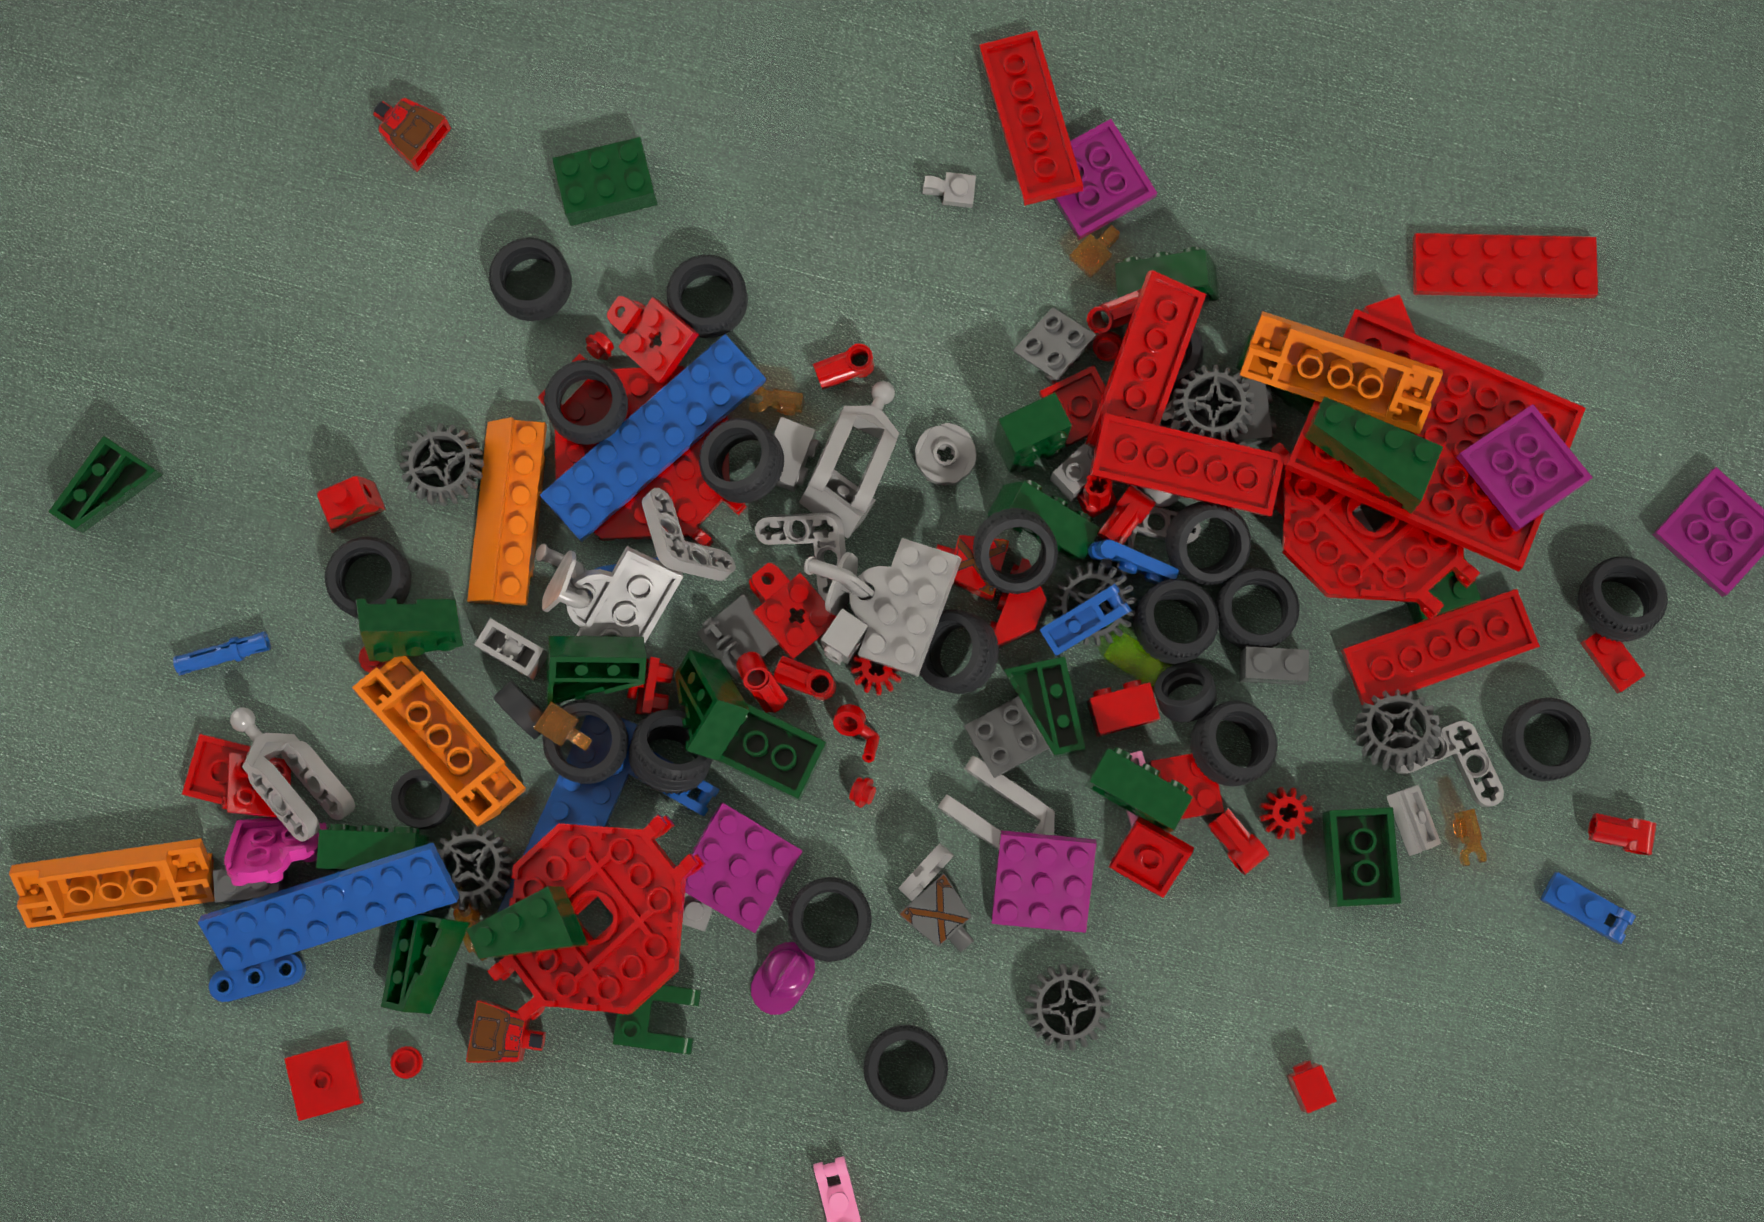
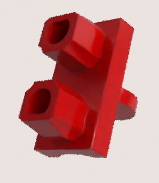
[627,657,674,715]

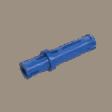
[173,631,271,676]

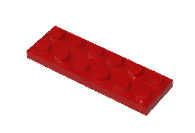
[979,30,1083,206]
[1413,233,1598,298]
[1085,270,1206,448]
[1089,413,1285,517]
[1341,589,1540,706]

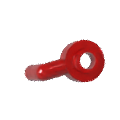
[833,704,880,763]

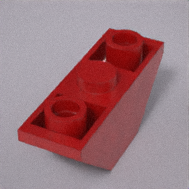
[990,558,1047,648]

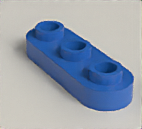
[209,953,306,1002]

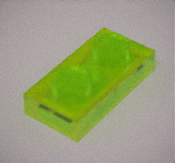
[1103,632,1172,690]

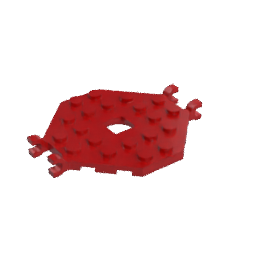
[538,353,747,547]
[1270,442,1480,620]
[487,814,706,1021]

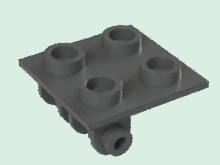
[1013,307,1097,384]
[696,594,778,680]
[964,696,1049,778]

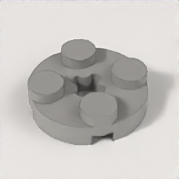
[915,423,976,486]
[898,843,954,901]

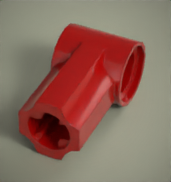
[1087,289,1141,334]
[813,343,875,390]
[1077,475,1117,518]
[1098,485,1157,545]
[736,652,788,713]
[774,656,837,701]
[1207,809,1269,875]
[1588,813,1657,855]

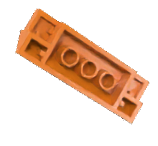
[1240,311,1443,434]
[467,417,547,606]
[352,656,526,827]
[9,838,215,928]

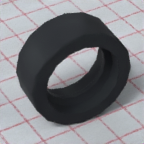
[1154,662,1217,722]
[493,681,549,739]
[391,769,454,830]

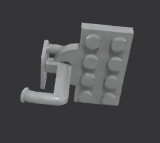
[804,538,962,677]
[536,544,683,643]

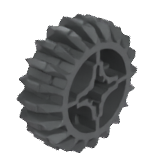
[1171,364,1256,442]
[400,423,484,506]
[1052,562,1136,646]
[1354,689,1442,773]
[436,826,514,912]
[1024,963,1111,1051]

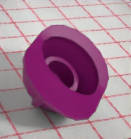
[751,942,815,1015]

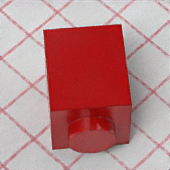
[1286,1060,1337,1114]

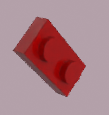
[1580,632,1646,694]

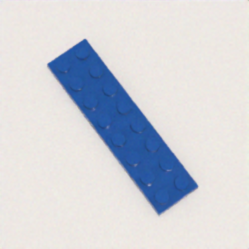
[540,334,766,542]
[497,715,637,913]
[198,843,460,971]

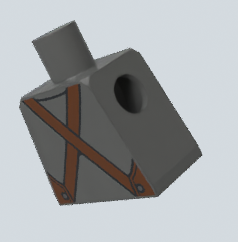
[899,874,974,953]

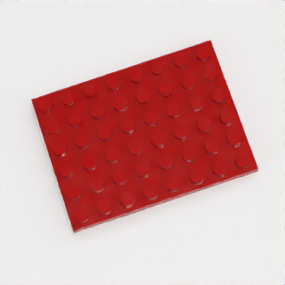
[1285,309,1586,572]

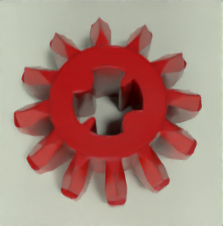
[851,655,902,696]
[1259,787,1313,840]

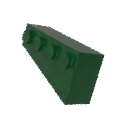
[1305,396,1443,514]

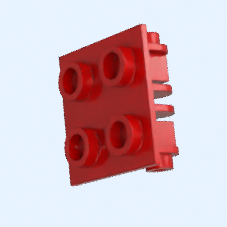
[221,753,291,818]

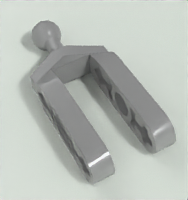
[808,381,899,513]
[230,707,355,841]
[937,756,1055,851]

